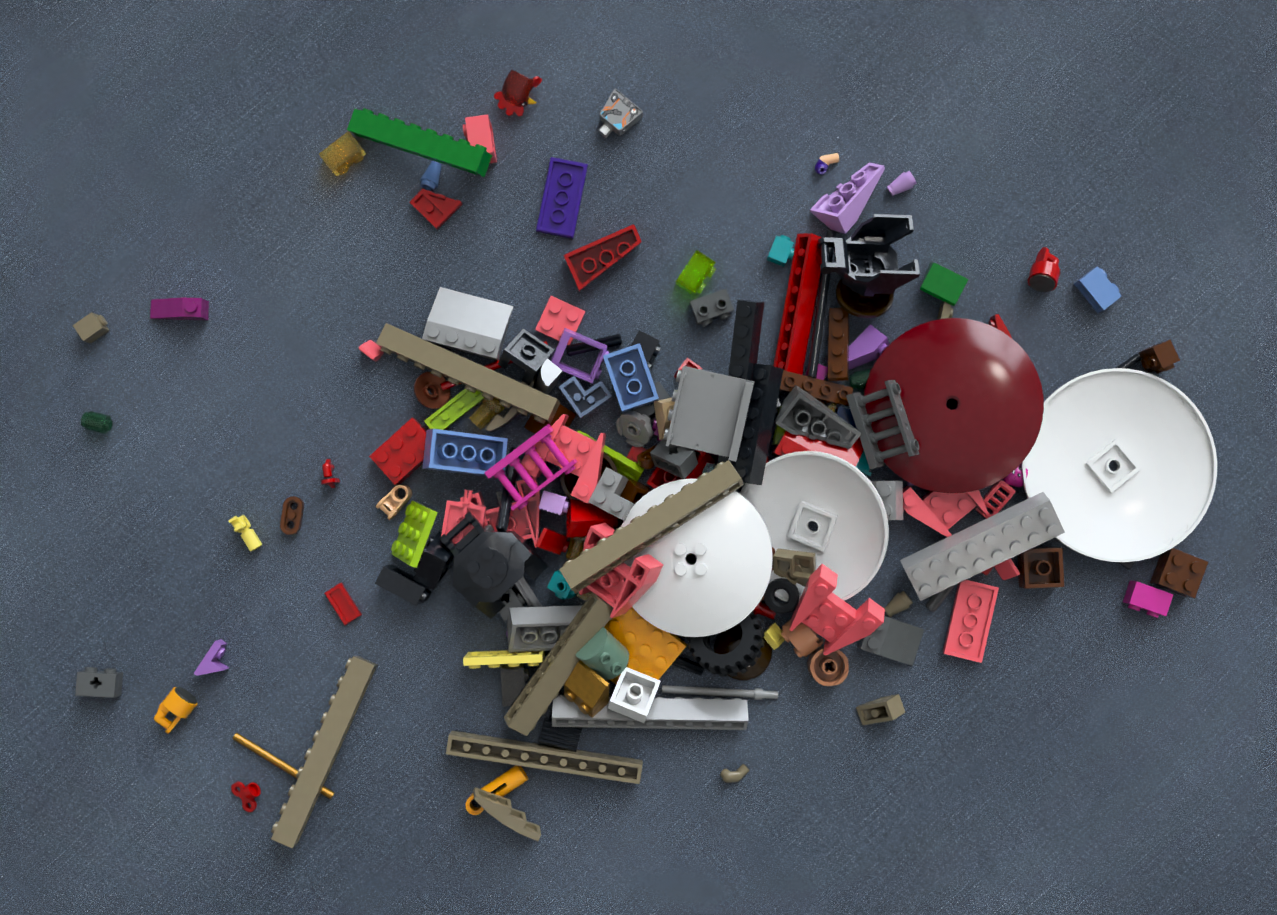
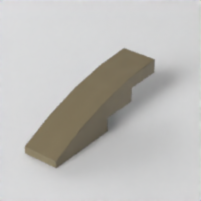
[473,787,541,841]

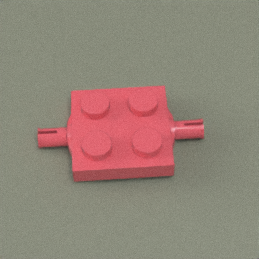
[441,489,486,544]

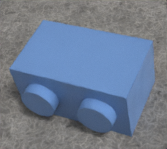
[1074,266,1121,313]

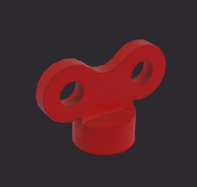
[231,781,261,812]

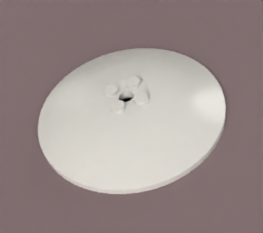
[740,451,889,602]

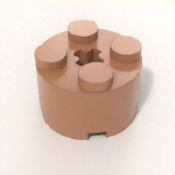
[781,618,825,658]
[807,645,849,686]

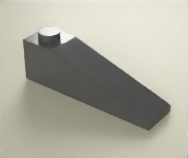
[775,385,861,449]

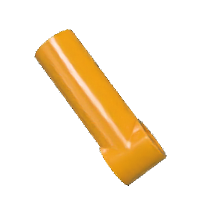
[466,765,528,815]

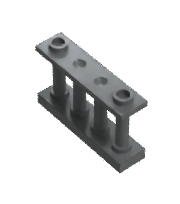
[846,380,919,470]

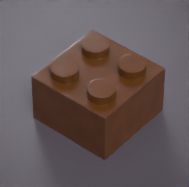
[1017,547,1064,588]
[1150,548,1208,598]

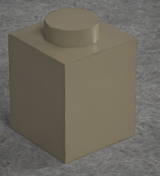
[72,312,110,343]

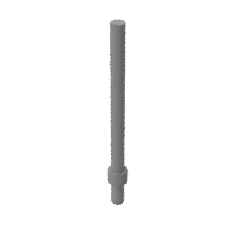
[662,685,778,700]

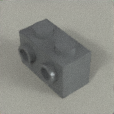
[689,289,734,327]

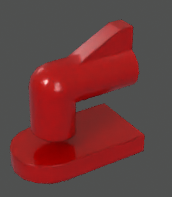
[321,459,340,488]

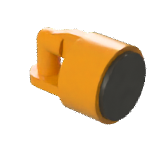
[154,687,198,734]

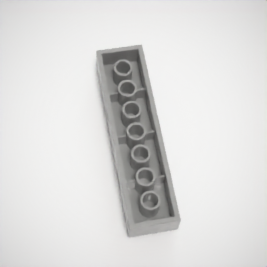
[900,492,1065,601]

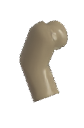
[720,764,750,783]

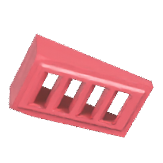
[975,480,1016,519]

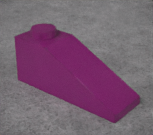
[150,297,209,320]

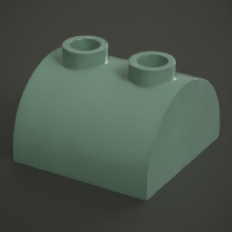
[575,627,629,680]

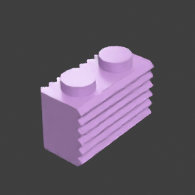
[539,491,570,515]

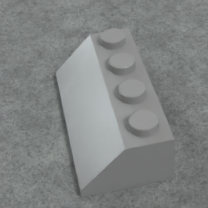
[507,605,583,652]

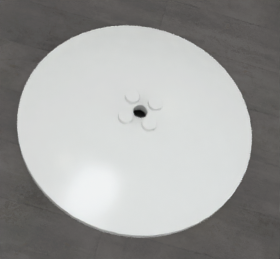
[1021,368,1217,562]

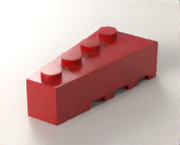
[564,224,642,291]

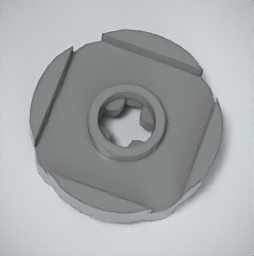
[616,410,653,447]

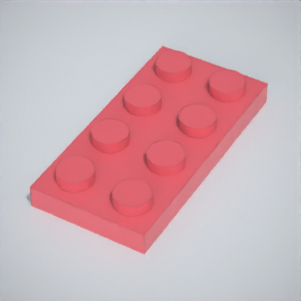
[943,580,999,663]

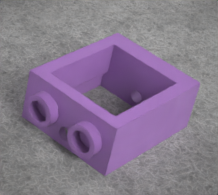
[551,328,609,383]

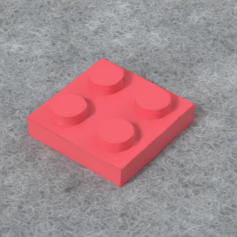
[535,296,586,345]

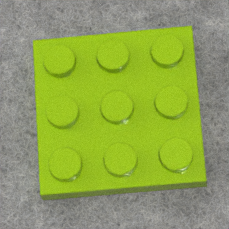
[391,501,438,568]

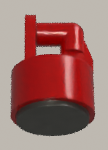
[1028,247,1060,292]

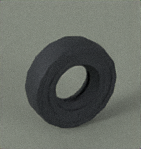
[764,578,799,614]

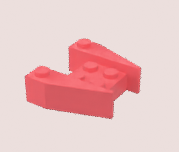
[521,414,606,504]
[460,476,541,548]
[903,486,988,537]
[579,523,663,618]
[790,564,885,656]

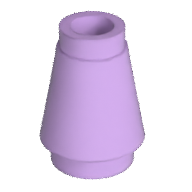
[887,171,917,196]

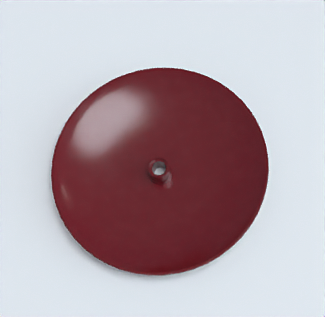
[864,318,1044,493]

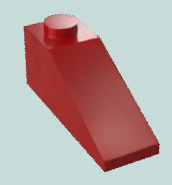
[536,528,570,555]

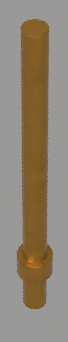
[232,733,335,800]

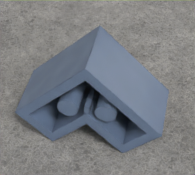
[559,376,613,420]

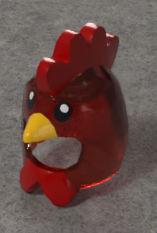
[494,70,542,117]

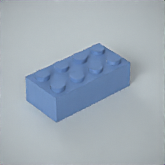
[423,429,508,477]

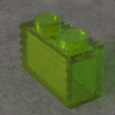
[675,250,716,296]

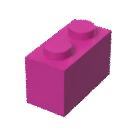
[1123,581,1174,618]

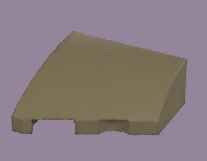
[773,548,816,587]

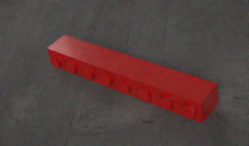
[774,233,822,375]

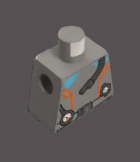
[598,88,643,138]

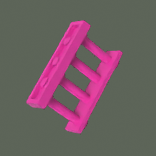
[484,424,577,510]

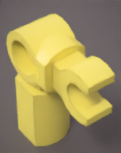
[228,515,262,552]

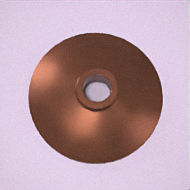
[414,372,450,409]

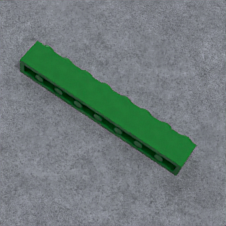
[347,108,492,177]

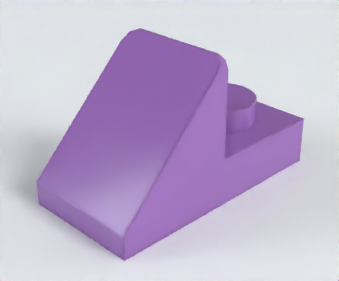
[194,639,229,676]

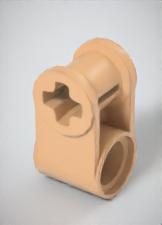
[376,485,412,520]

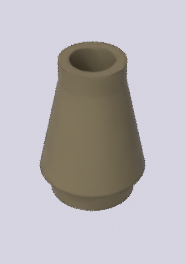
[884,591,913,617]

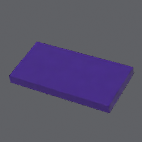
[536,157,588,239]

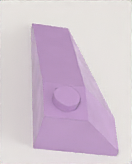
[810,163,885,234]

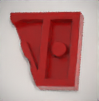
[410,189,463,230]

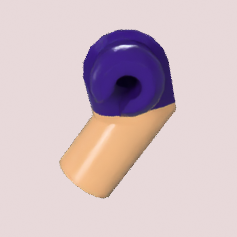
[815,153,839,175]

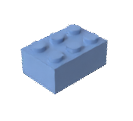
[603,343,659,413]

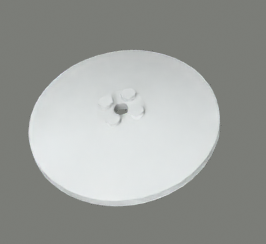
[621,478,773,637]

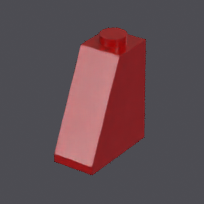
[566,499,619,537]

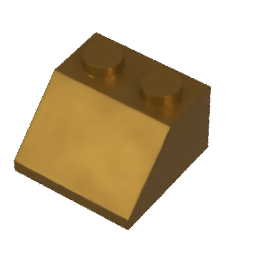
[564,660,609,718]

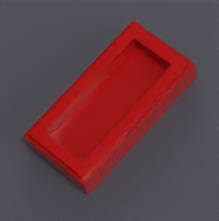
[324,582,362,626]

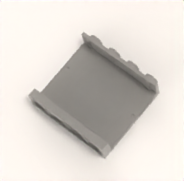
[663,366,754,462]

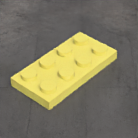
[463,650,545,669]

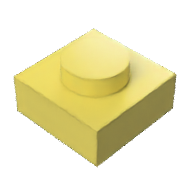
[764,623,785,650]

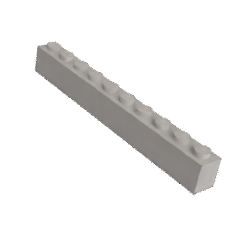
[552,695,748,730]

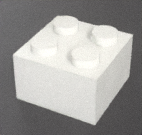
[608,667,661,723]

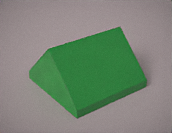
[920,262,969,306]

